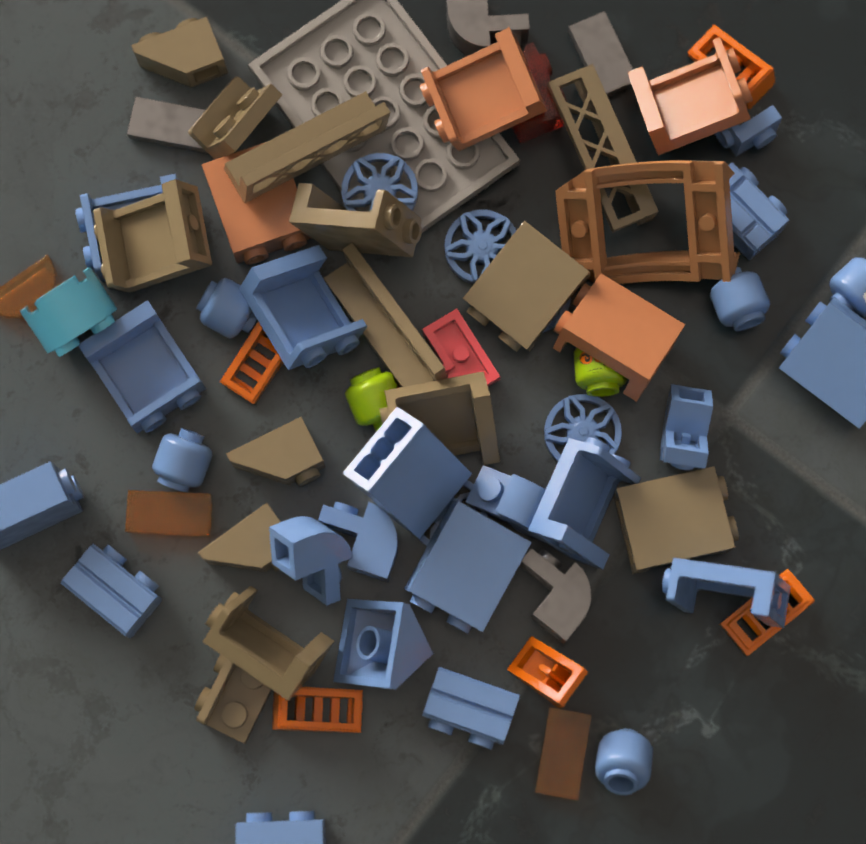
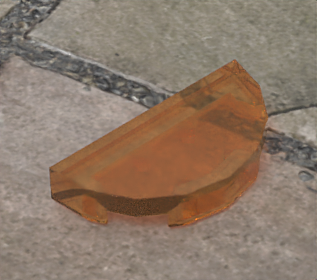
[0,254,57,319]

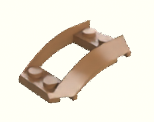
[555,160,740,284]

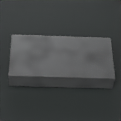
[568,11,633,97]
[127,97,207,153]

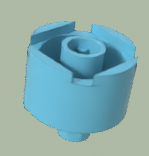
[19,267,117,357]

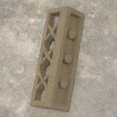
[547,64,659,233]
[224,91,391,203]
[323,243,448,387]

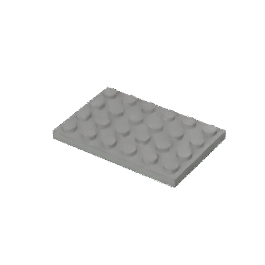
[248,0,520,256]

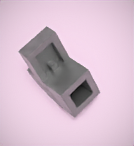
[446,0,530,56]
[519,548,591,644]

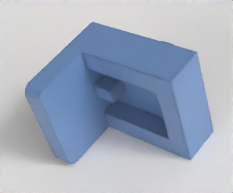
[715,105,782,157]

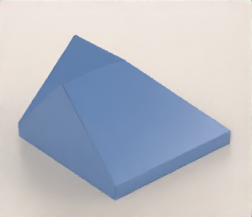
[333,599,433,690]

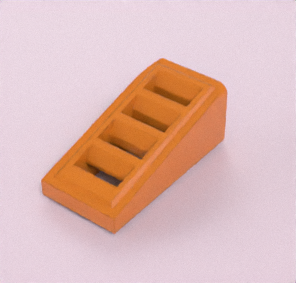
[687,25,775,109]
[220,322,283,405]
[720,569,815,657]
[272,687,363,733]

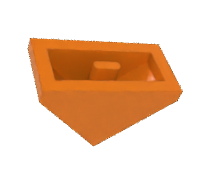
[507,636,588,709]

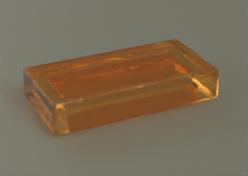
[125,490,213,537]
[535,708,592,800]

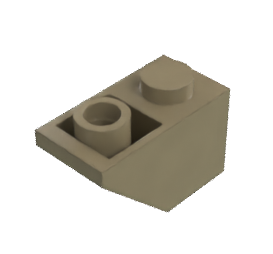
[131,16,228,87]

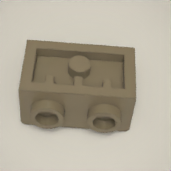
[188,76,282,160]
[194,654,272,744]

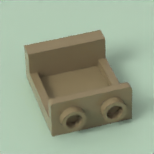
[93,179,212,293]
[289,183,422,257]
[463,220,591,352]
[379,371,500,465]
[613,466,739,575]
[203,586,335,701]

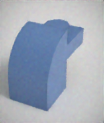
[660,384,713,470]
[465,465,546,543]
[318,502,398,583]
[269,516,352,606]

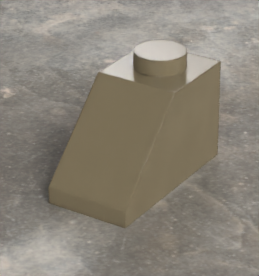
[226,417,326,486]
[198,503,281,572]

